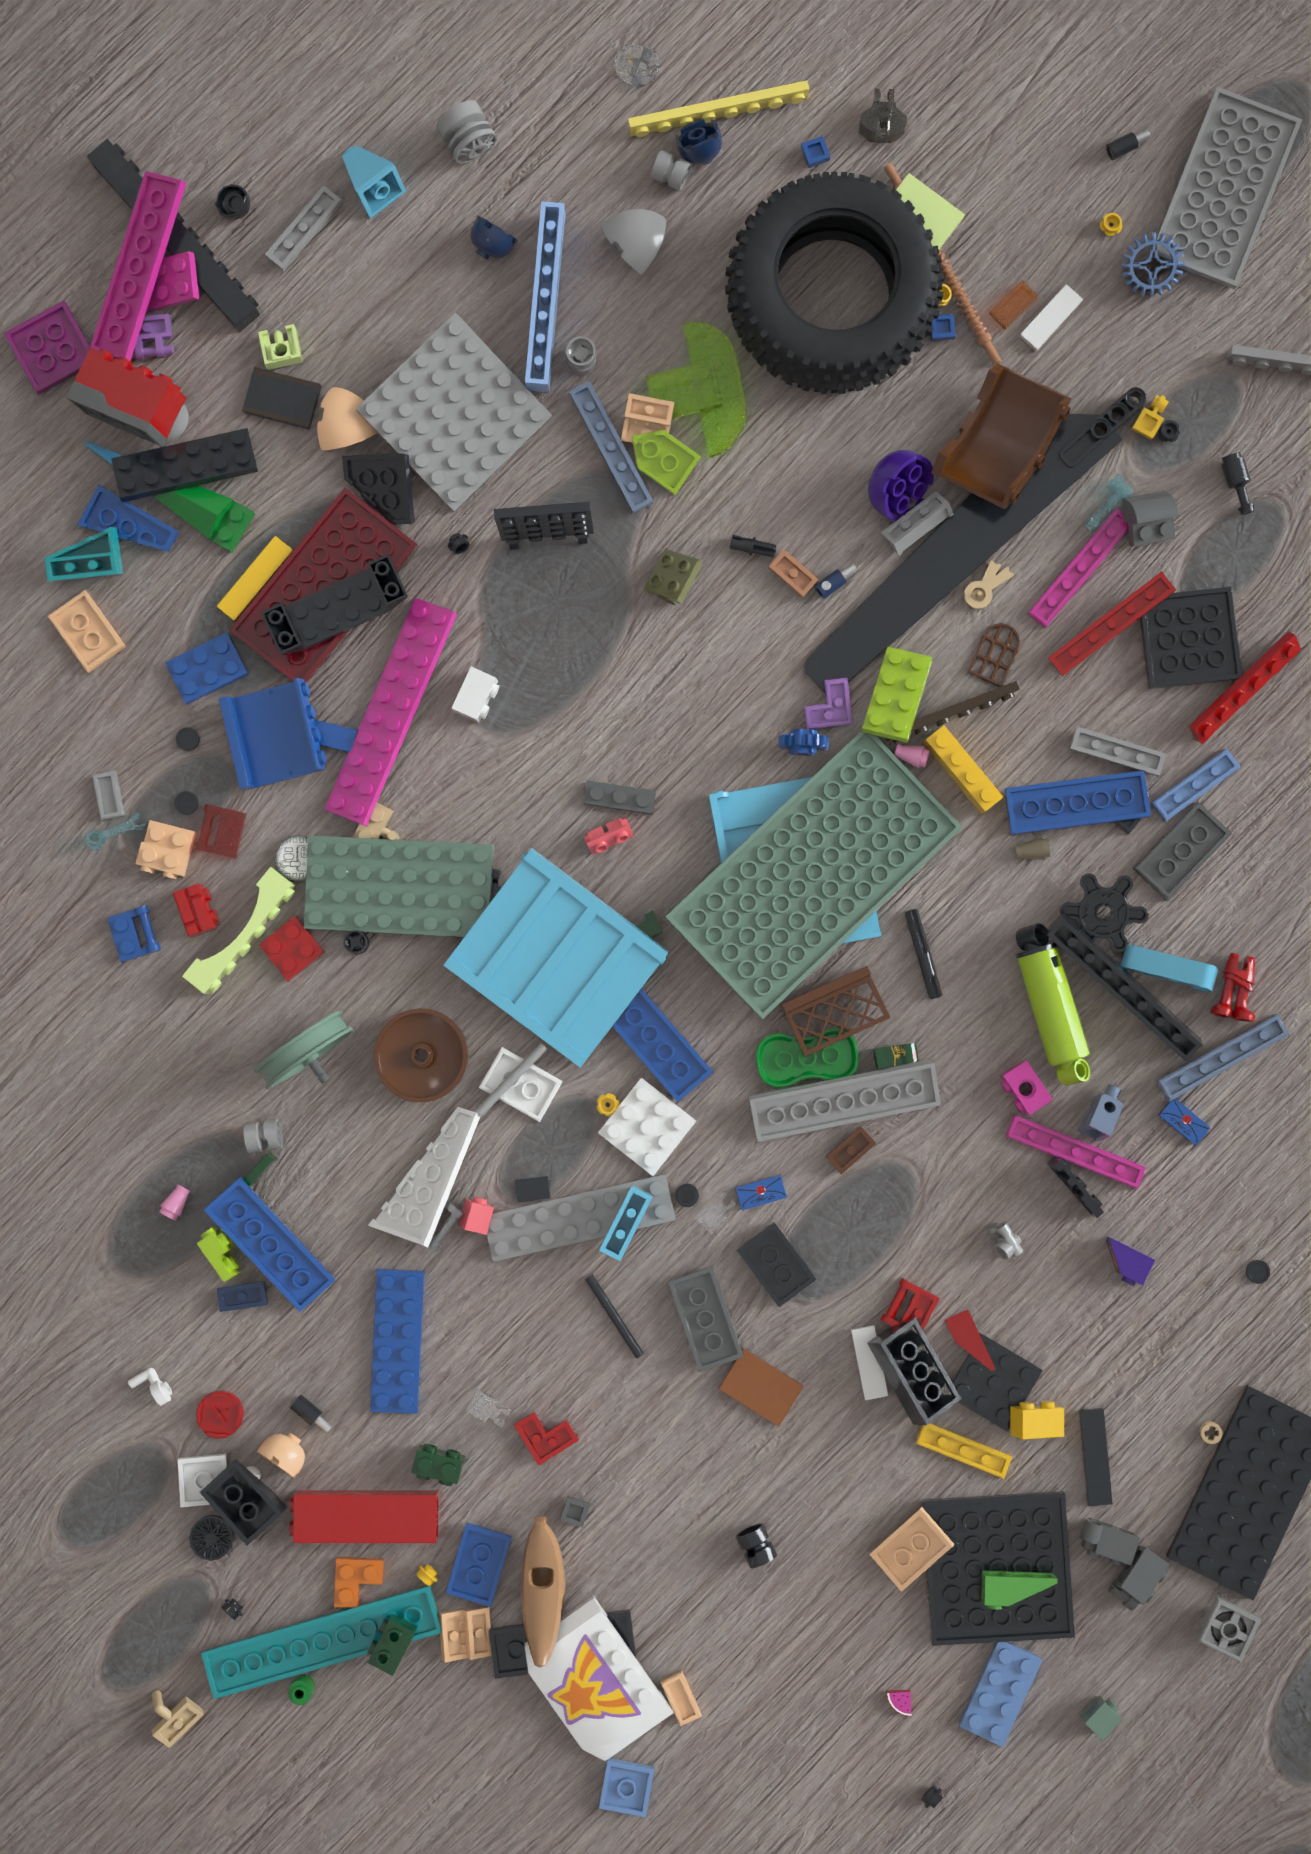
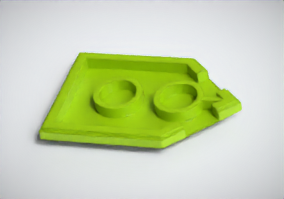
[632,430,701,495]

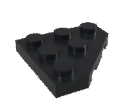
[342,453,415,525]

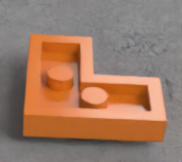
[334,1557,384,1608]

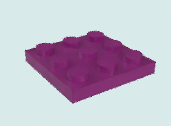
[4,301,90,395]

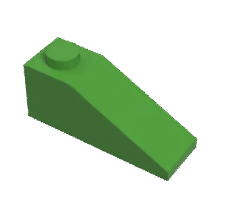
[981,1571,1057,1610]

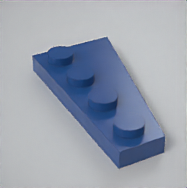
[77,485,180,552]

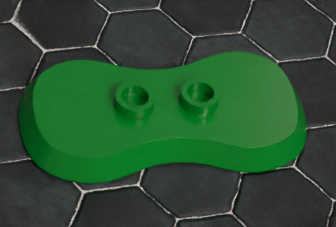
[755,1027,859,1088]

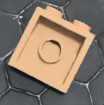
[135,820,196,879]

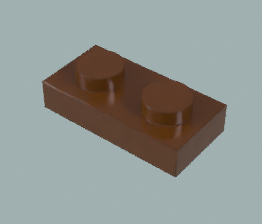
[825,1126,876,1175]

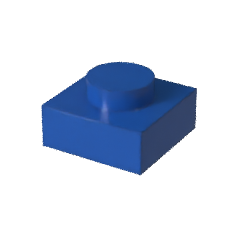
[801,136,830,168]
[930,314,956,341]

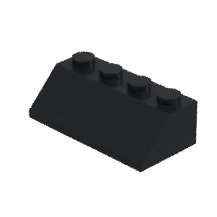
[867,1318,961,1426]

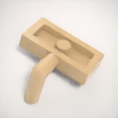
[352,803,399,840]
[151,1690,204,1748]

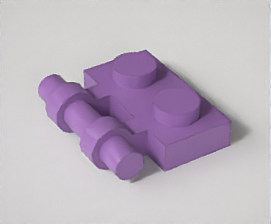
[131,314,174,360]

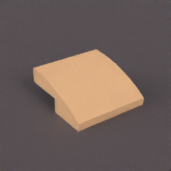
[621,393,675,443]
[438,1607,492,1663]

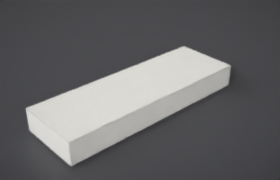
[1019,284,1083,352]
[851,1325,888,1400]

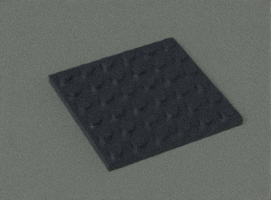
[922,1491,1075,1646]

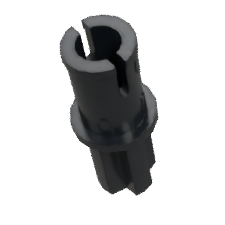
[730,534,777,557]

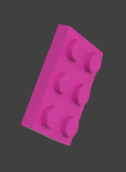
[146,251,199,313]

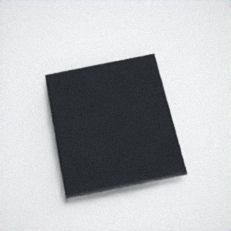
[515,1176,550,1202]

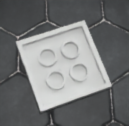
[598,1078,696,1176]

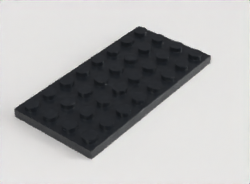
[1166,1385,1311,1601]

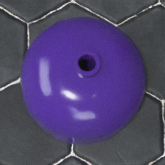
[868,450,934,521]

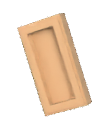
[661,1670,702,1726]

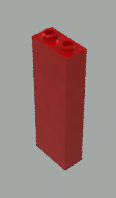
[289,1490,439,1543]

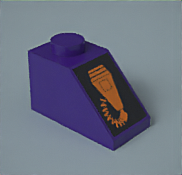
[1106,1237,1155,1286]

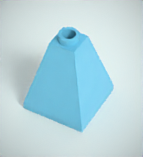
[342,145,406,219]

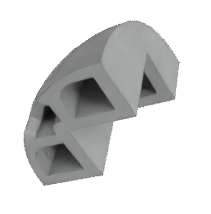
[601,209,666,275]

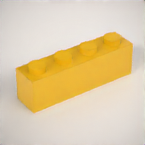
[923,725,1003,815]

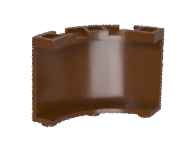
[931,363,1071,509]

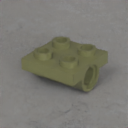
[644,549,703,605]

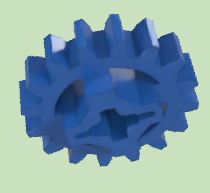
[778,729,829,756]

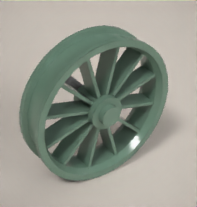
[253,1010,354,1090]

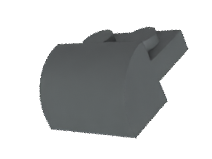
[1122,491,1179,546]

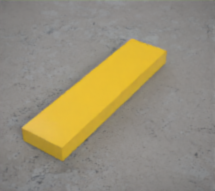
[217,536,293,622]
[915,1423,1012,1479]

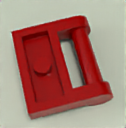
[880,1278,940,1330]

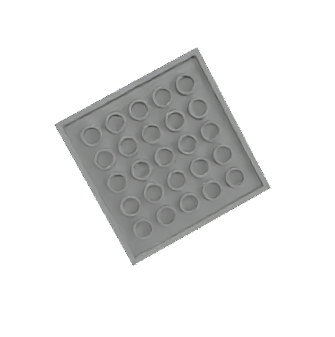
[356,312,552,512]

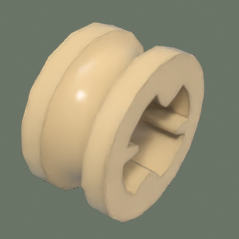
[1200,1421,1223,1444]

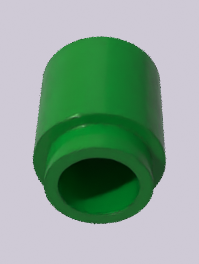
[288,1674,315,1705]

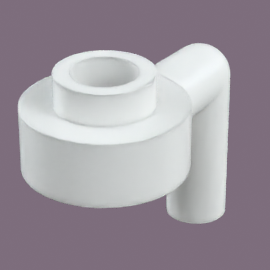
[128,1368,172,1406]

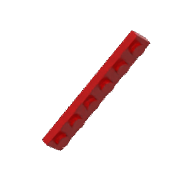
[1048,571,1176,677]
[1189,631,1301,744]

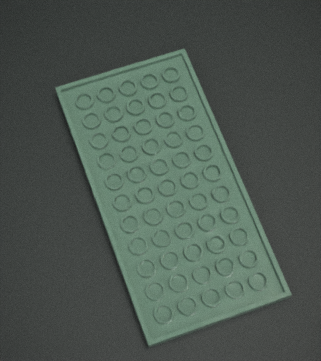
[665,731,962,1020]

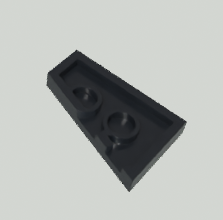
[1047,1157,1104,1218]

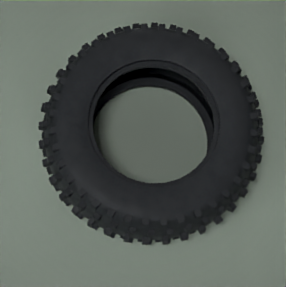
[725,172,944,394]

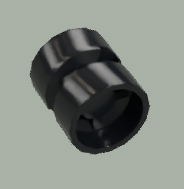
[736,1523,777,1568]

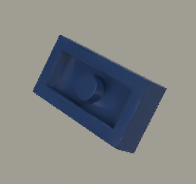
[217,1281,268,1312]

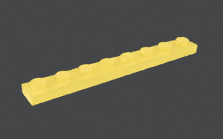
[628,80,809,137]

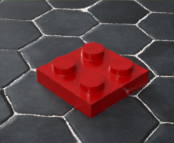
[259,916,325,981]

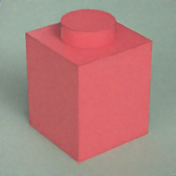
[458,1196,494,1235]

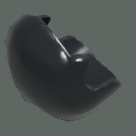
[215,184,250,220]

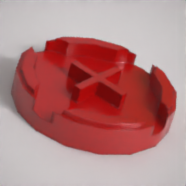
[196,1390,244,1439]

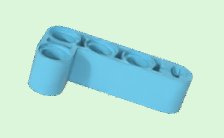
[1121,944,1218,993]

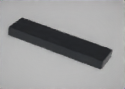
[1079,1408,1113,1506]

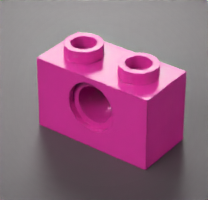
[1000,1060,1053,1115]

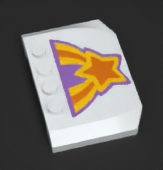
[524,1595,674,1761]

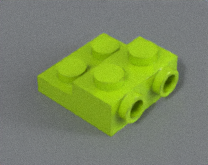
[197,1226,241,1282]

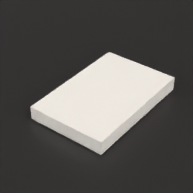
[479,1047,563,1122]

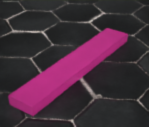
[1027,508,1129,628]
[1005,1115,1146,1189]

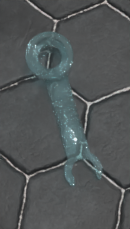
[1085,473,1135,531]
[86,813,146,851]

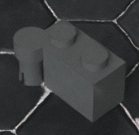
[1108,1546,1169,1611]

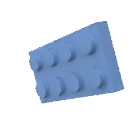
[959,1641,1042,1747]

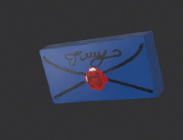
[1158,1098,1211,1146]
[735,1175,787,1210]

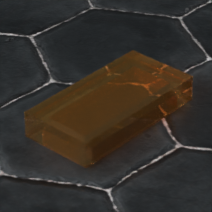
[989,280,1039,330]

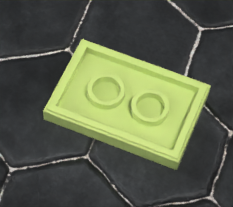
[896,173,965,250]

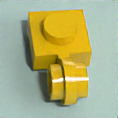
[1131,395,1169,441]

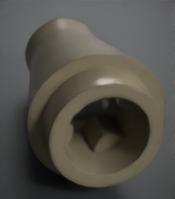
[1016,837,1051,860]

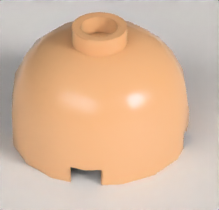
[257,1433,305,1478]

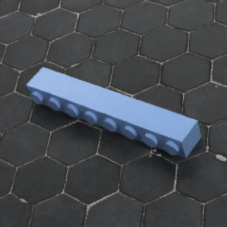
[525,201,565,393]

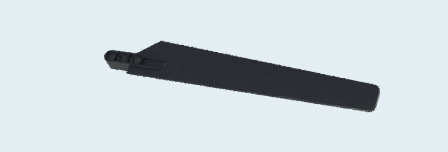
[804,387,1146,693]

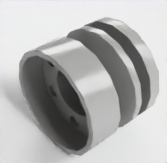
[436,100,497,164]

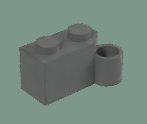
[1080,1518,1140,1566]

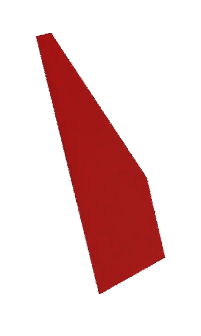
[945,1309,996,1371]

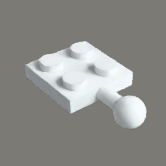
[178,1453,261,1507]

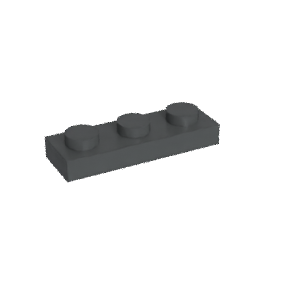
[584,780,656,815]

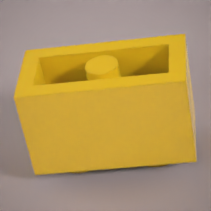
[1010,1401,1064,1439]

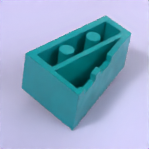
[44,527,123,581]

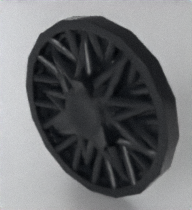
[189,1515,234,1561]

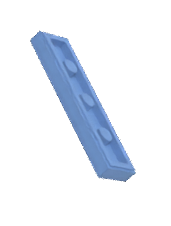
[1151,749,1241,822]

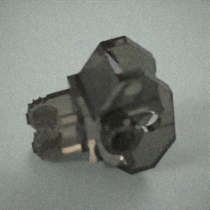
[859,88,907,143]

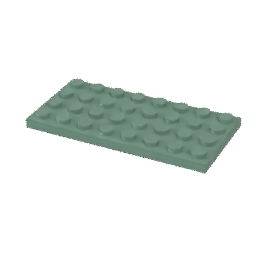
[304,835,494,937]

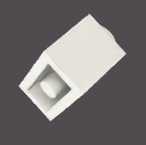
[452,666,499,723]

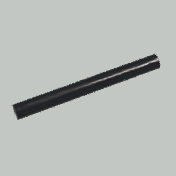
[585,1274,644,1359]

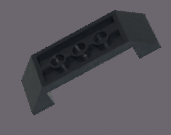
[261,554,408,655]

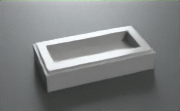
[92,770,125,821]

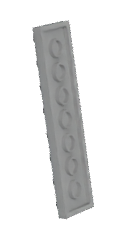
[749,1059,941,1142]
[487,1174,676,1262]

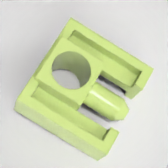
[258,324,303,370]

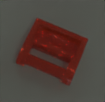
[194,804,247,859]

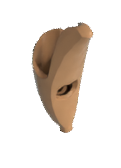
[521,1516,566,1668]

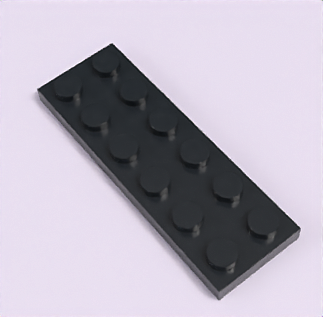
[111,428,258,503]
[489,1609,636,1679]

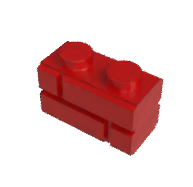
[173,884,219,938]

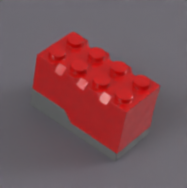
[66,348,186,447]

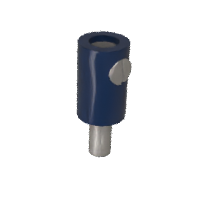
[814,563,857,599]

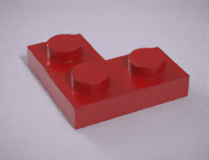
[514,1411,579,1466]

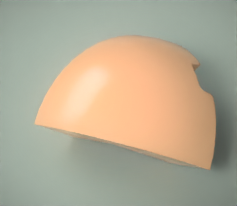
[317,387,377,450]

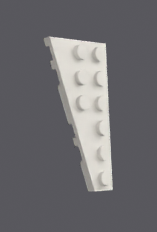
[368,1107,481,1247]

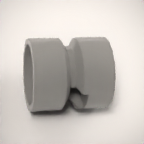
[650,150,692,192]
[566,336,597,376]
[243,1119,283,1153]

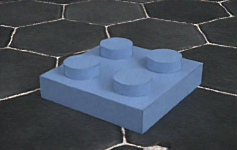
[599,1758,654,1817]

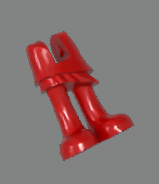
[1210,953,1255,1022]

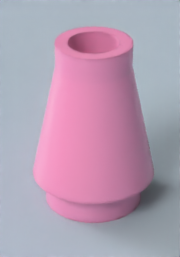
[895,744,930,768]
[159,1185,190,1221]

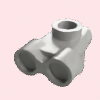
[987,1222,1023,1260]

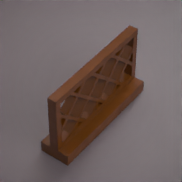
[781,966,890,1057]

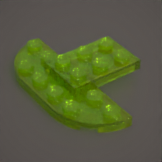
[646,322,747,458]

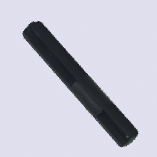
[905,909,942,999]

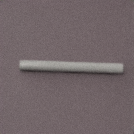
[476,1043,547,1116]

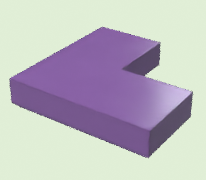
[804,677,853,730]

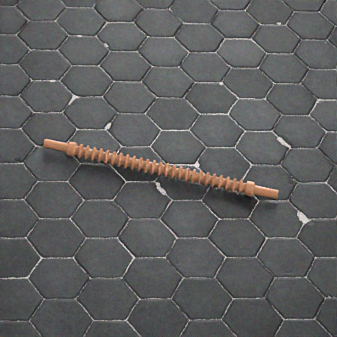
[884,163,1002,365]

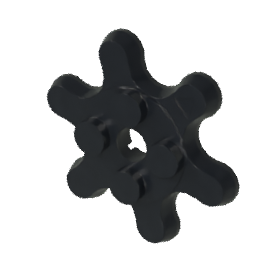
[1060,873,1149,952]

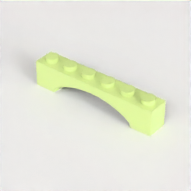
[182,867,296,994]

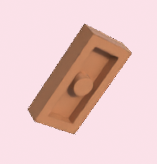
[768,550,819,598]

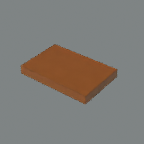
[719,1348,804,1427]

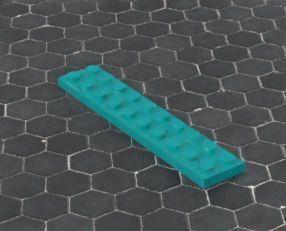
[201,1585,442,1700]

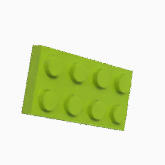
[862,647,933,743]

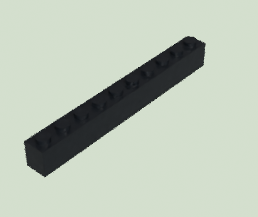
[87,139,260,333]

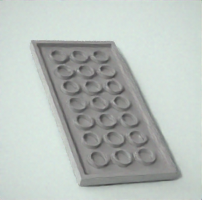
[1152,87,1302,289]

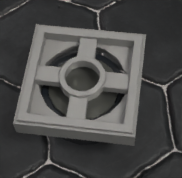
[1196,1596,1262,1663]

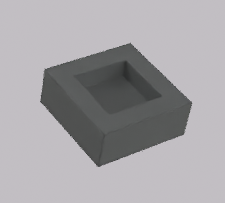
[560,1496,590,1527]

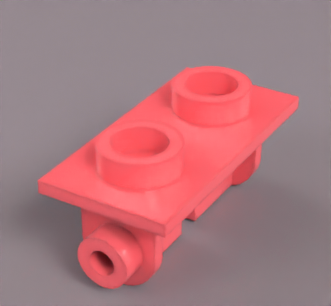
[584,817,634,855]

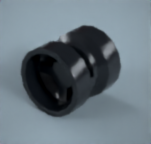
[343,930,370,954]

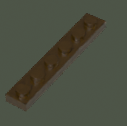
[886,681,1020,743]

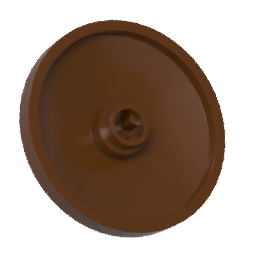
[374,1008,468,1102]

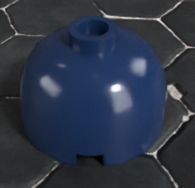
[675,119,722,165]
[470,215,517,260]

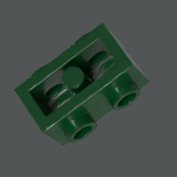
[411,1444,465,1486]
[367,1613,418,1676]

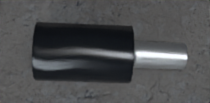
[1106,129,1151,160]
[290,1395,332,1433]

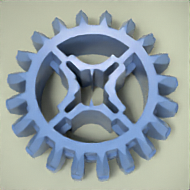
[1121,232,1185,297]

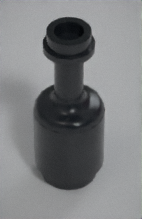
[1221,452,1255,515]

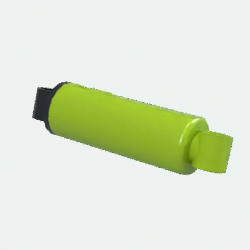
[1015,923,1090,1086]

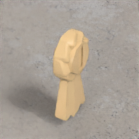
[964,560,1014,609]

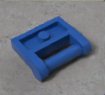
[107,905,161,962]

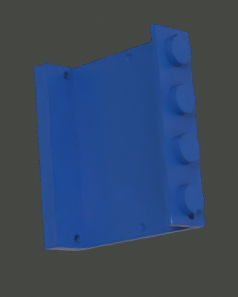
[218,678,326,790]

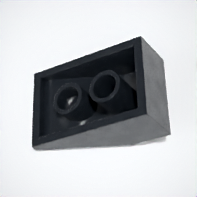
[199,1459,287,1546]

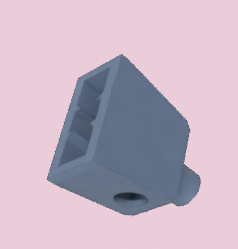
[1078,1084,1123,1141]

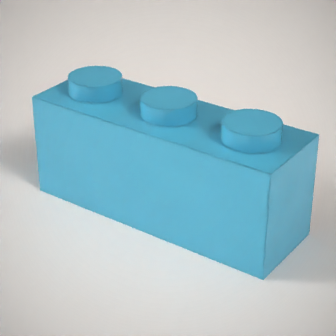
[599,1185,653,1261]

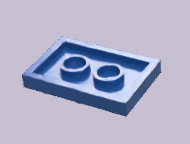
[165,632,249,705]
[446,1522,512,1607]

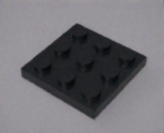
[952,1333,1043,1432]

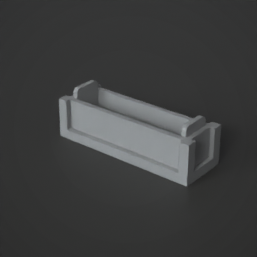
[881,491,954,556]

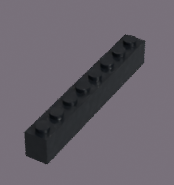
[1047,913,1203,1062]

